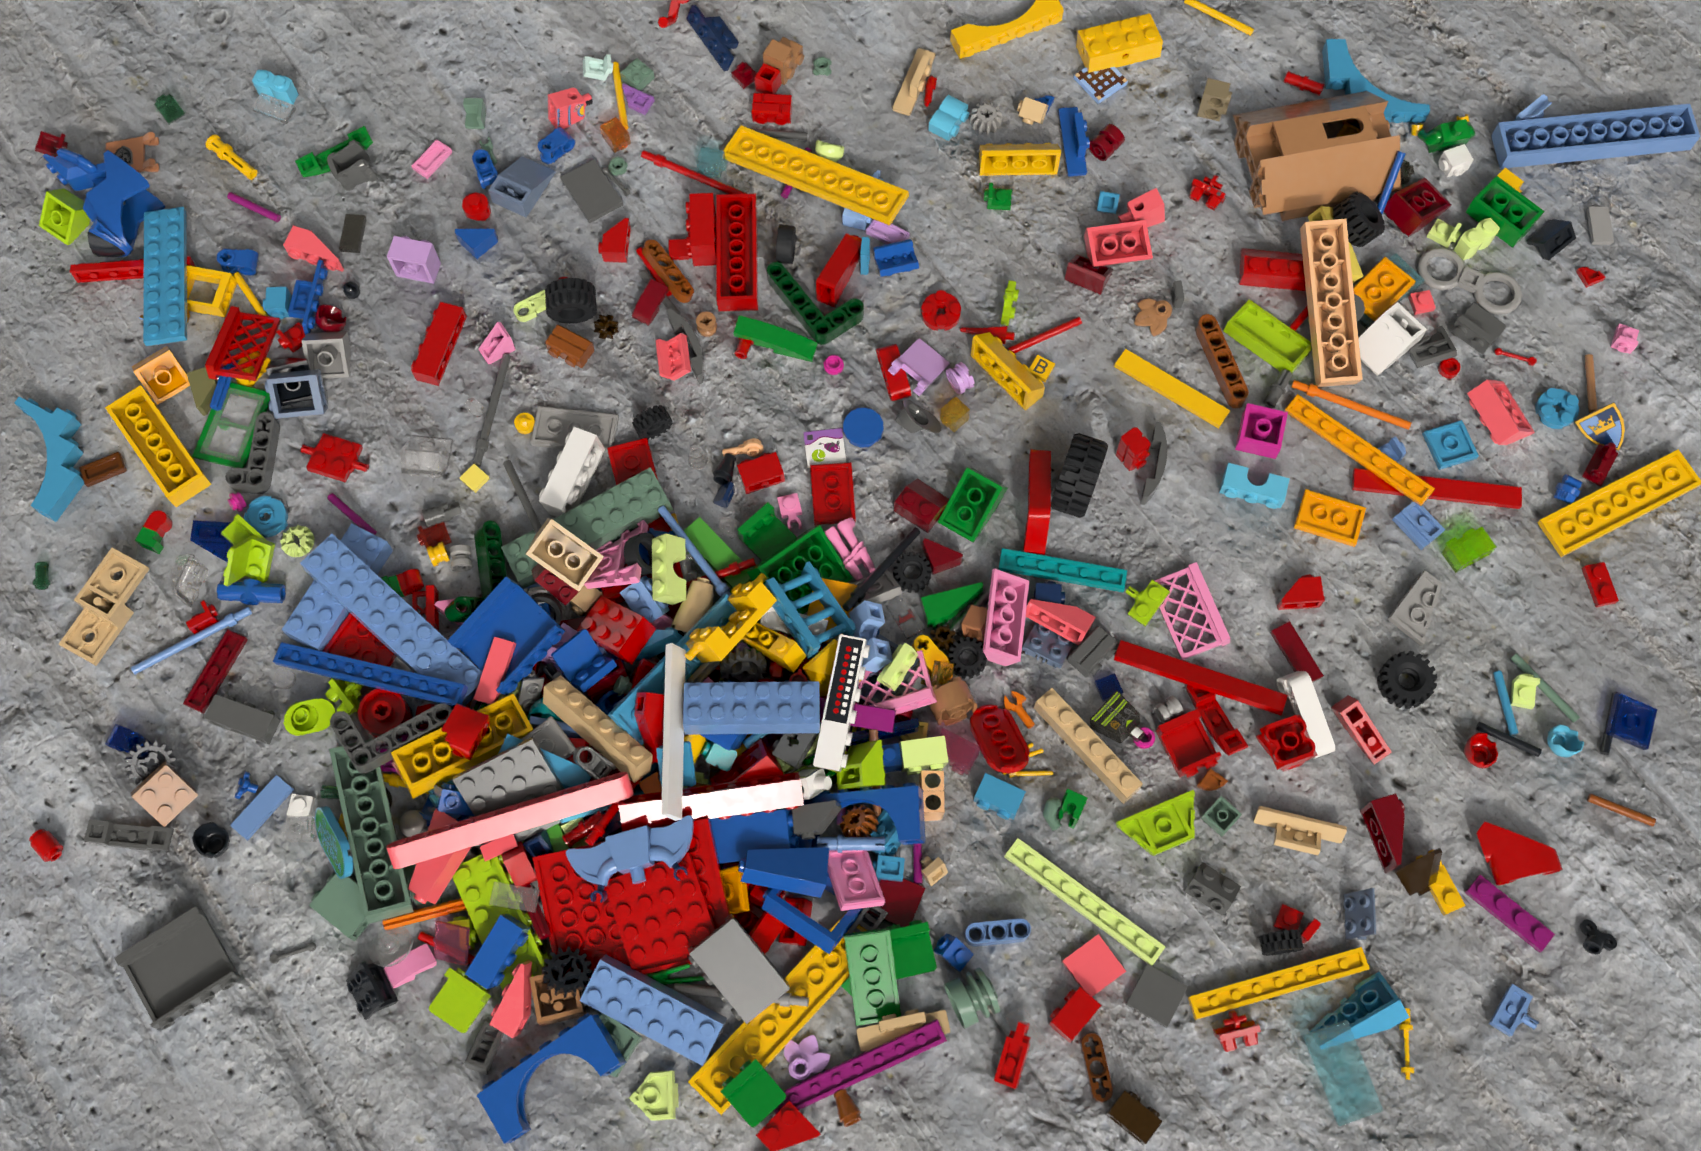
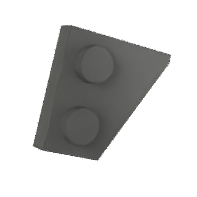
[1409,326,1457,368]

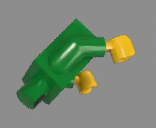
[1411,114,1475,153]

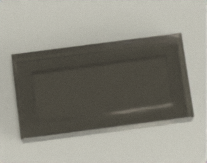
[339,214,367,253]

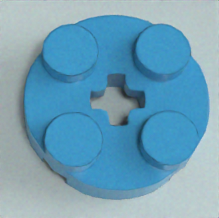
[1535,388,1579,429]
[244,496,288,538]

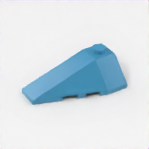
[1309,971,1410,1049]

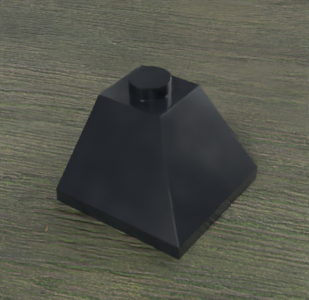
[266,357,313,406]

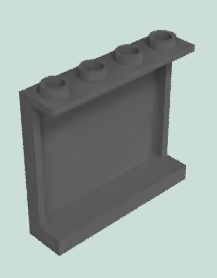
[114,906,240,1030]

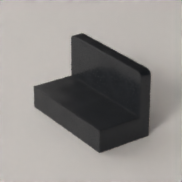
[1526,219,1576,260]

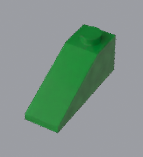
[920,582,984,628]

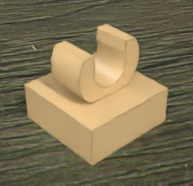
[921,856,948,887]

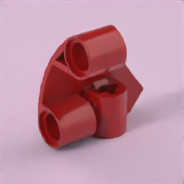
[1476,821,1563,886]

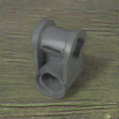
[573,746,617,780]

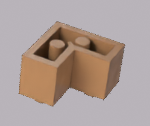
[763,37,804,85]
[529,973,587,1026]

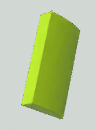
[1223,299,1312,374]

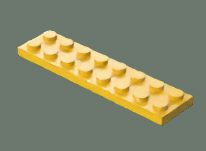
[1537,449,1701,557]

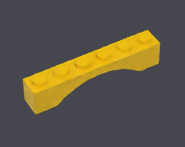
[950,0,1064,59]

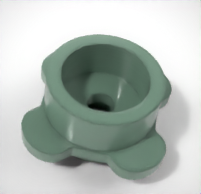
[813,57,832,76]

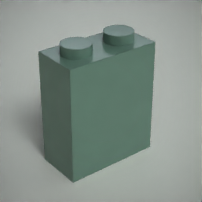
[309,872,369,942]

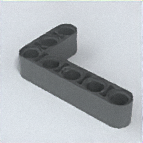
[330,703,452,773]

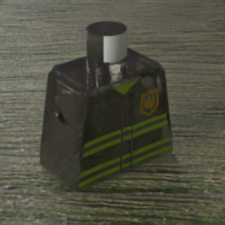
[1090,690,1145,744]

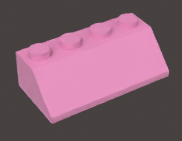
[983,569,1029,666]

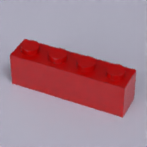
[411,302,467,386]

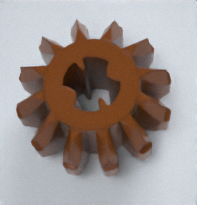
[839,805,879,837]

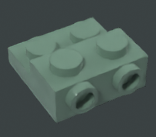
[598,1013,643,1077]

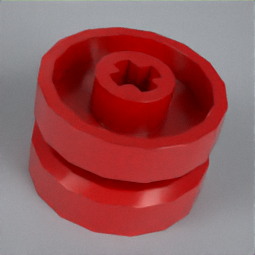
[358,689,413,738]

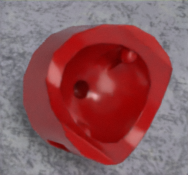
[462,192,491,221]

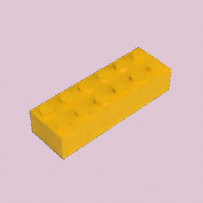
[105,385,212,507]
[391,693,533,799]

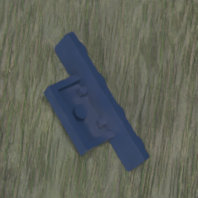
[686,5,739,71]

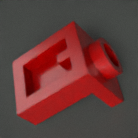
[276,322,306,353]
[186,600,219,634]

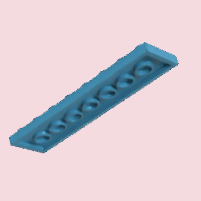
[143,207,187,346]
[608,594,737,745]

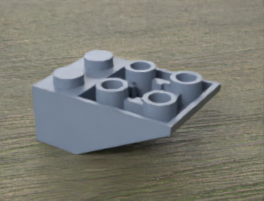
[489,156,556,218]

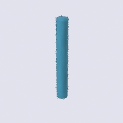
[1493,671,1519,735]

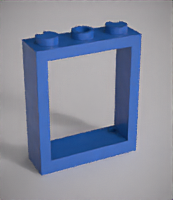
[762,871,863,955]

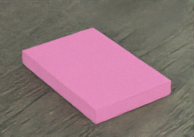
[827,850,885,911]

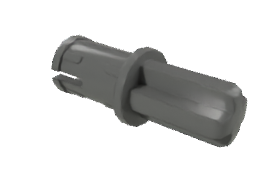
[1263,369,1292,408]

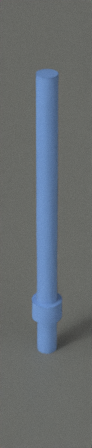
[658,505,731,597]
[131,606,253,674]

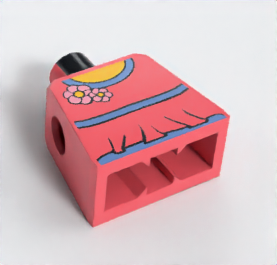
[548,87,593,129]

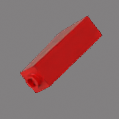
[816,233,862,308]

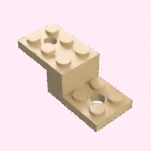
[58,547,149,666]

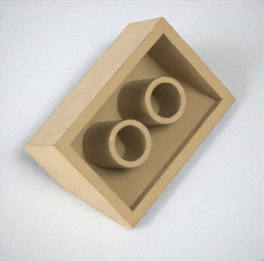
[525,518,604,592]

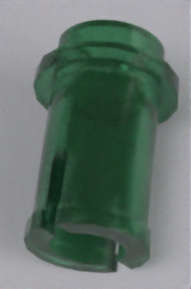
[33,562,51,590]
[320,785,340,800]

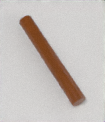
[1587,793,1656,827]

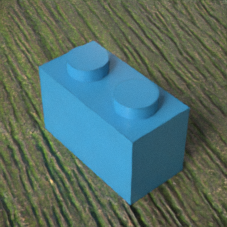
[974,773,1026,820]

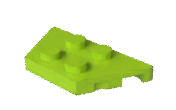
[1116,790,1195,856]

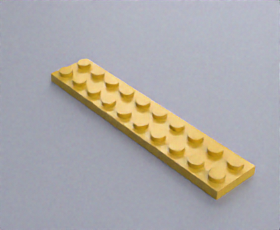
[721,125,909,226]
[688,912,867,1116]

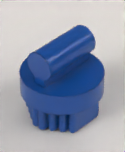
[1554,474,1582,504]

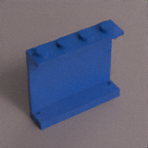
[447,576,565,696]

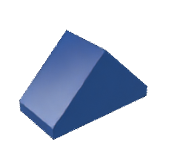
[455,229,498,259]

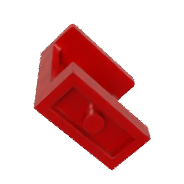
[1155,708,1222,778]

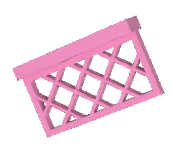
[1155,562,1230,660]
[853,650,937,728]

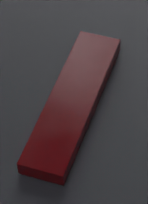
[183,629,248,714]

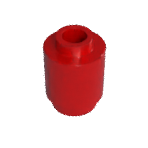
[29,829,63,862]

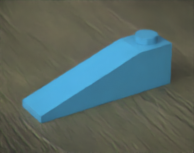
[498,734,591,789]

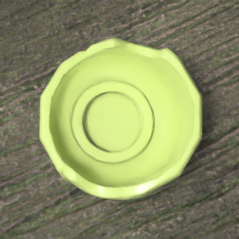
[815,140,844,162]

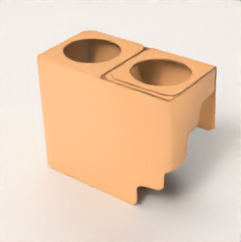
[919,771,945,821]

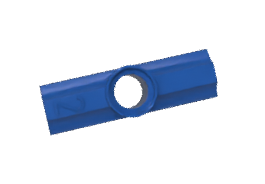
[217,579,286,605]

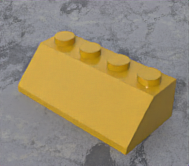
[979,143,1061,176]
[971,332,1045,411]

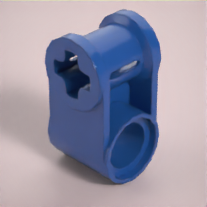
[538,127,575,164]
[472,149,498,189]
[217,249,259,276]

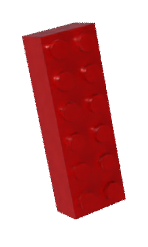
[716,194,758,312]

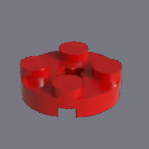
[921,290,961,331]

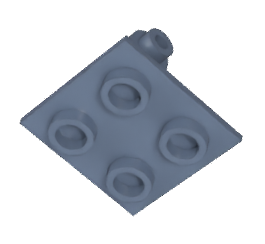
[1022,623,1074,669]
[1344,888,1376,940]

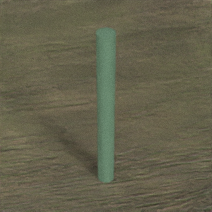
[1511,653,1580,723]

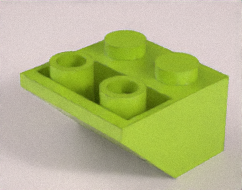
[837,740,885,790]

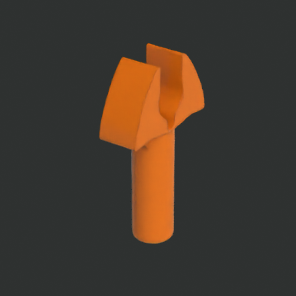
[1004,691,1035,729]

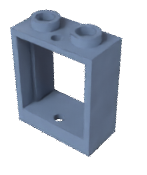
[265,369,328,419]

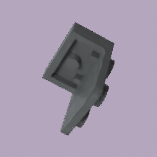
[1450,304,1506,355]

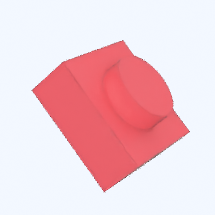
[1408,290,1436,315]

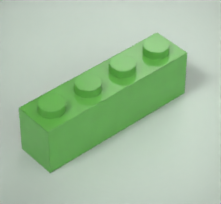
[683,517,752,594]

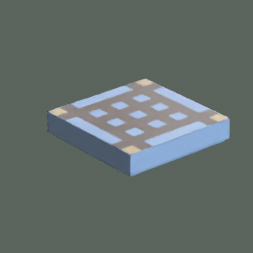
[1074,67,1128,104]

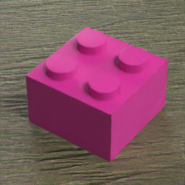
[1235,403,1288,459]

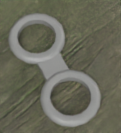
[1417,248,1522,315]

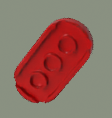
[970,705,1030,773]

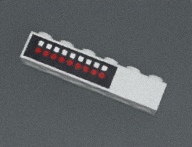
[813,634,870,772]

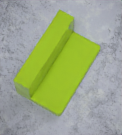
[221,514,266,545]

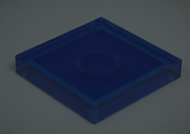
[1605,693,1657,750]

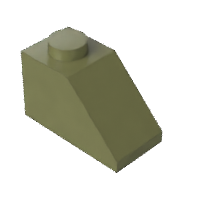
[187,367,219,416]

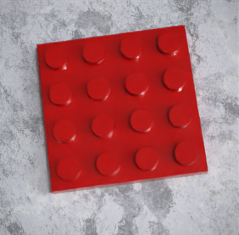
[605,852,716,969]

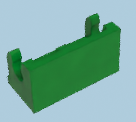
[1058,788,1088,829]

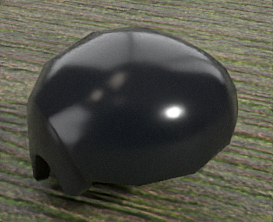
[192,822,230,858]

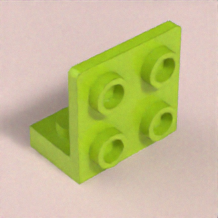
[223,535,275,586]

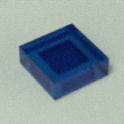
[1094,673,1124,702]

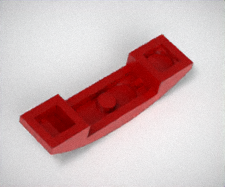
[1186,685,1248,756]

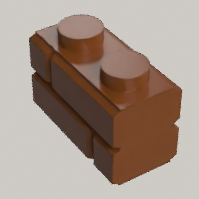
[545,324,595,368]

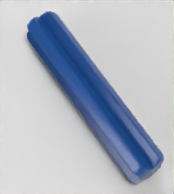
[210,354,238,411]

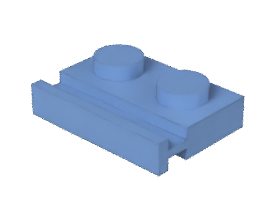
[1392,501,1445,550]

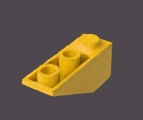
[741,623,807,673]

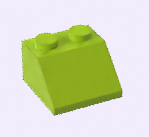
[39,188,90,245]

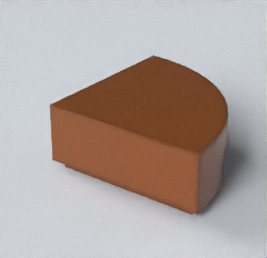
[1197,768,1228,791]

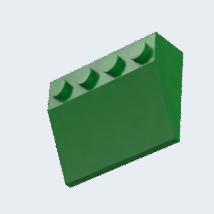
[747,525,852,614]

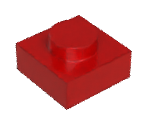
[1273,904,1304,931]

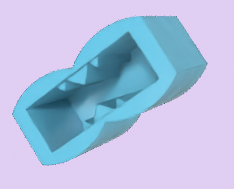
[252,70,299,105]
[928,95,969,141]

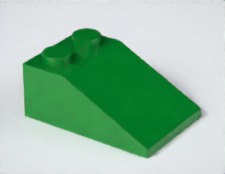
[938,467,1008,543]

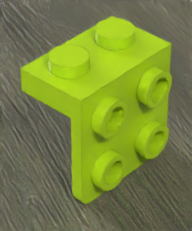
[429,967,491,1033]

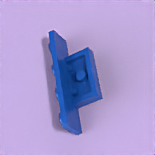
[1058,107,1090,177]
[288,260,328,335]

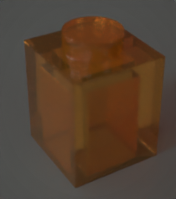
[600,117,631,153]

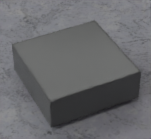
[1171,281,1184,308]

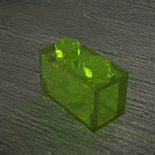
[1441,527,1497,573]

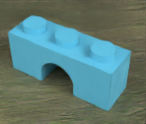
[1219,463,1290,509]

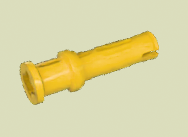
[205,134,258,180]

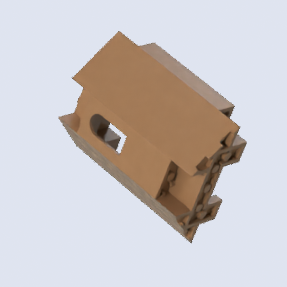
[1233,91,1401,221]

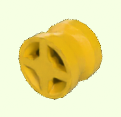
[426,541,450,567]

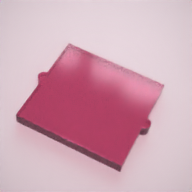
[433,921,471,966]

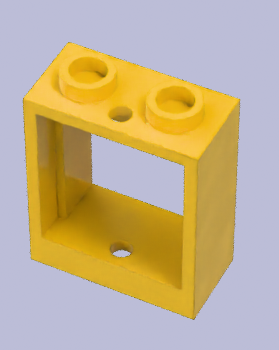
[187,265,237,317]

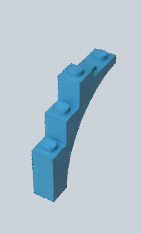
[1322,39,1430,123]
[14,397,84,522]

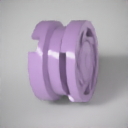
[946,362,975,395]

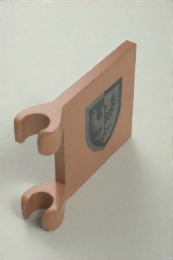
[106,132,159,172]

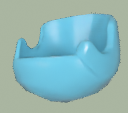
[1547,724,1584,758]

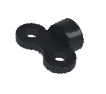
[1579,919,1617,955]

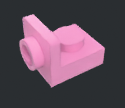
[1611,323,1639,354]

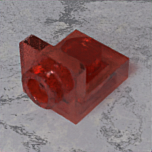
[416,522,452,548]

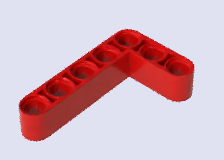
[1023,449,1051,555]

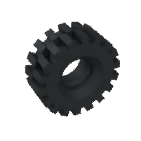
[1377,651,1438,709]

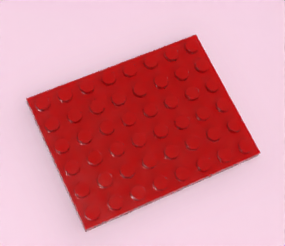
[532,818,730,987]

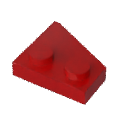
[756,1101,821,1151]

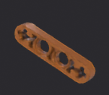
[642,240,694,303]

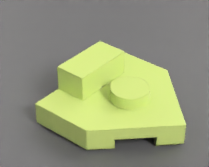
[629,1070,679,1121]

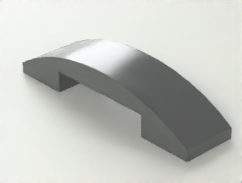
[666,308,704,385]
[1141,422,1167,505]
[84,819,174,851]

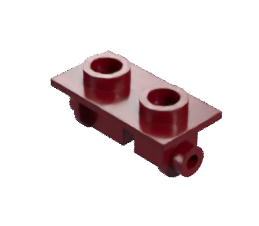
[1582,443,1618,487]

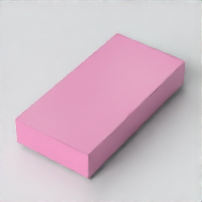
[412,139,453,179]

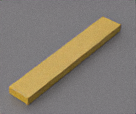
[1114,349,1230,429]

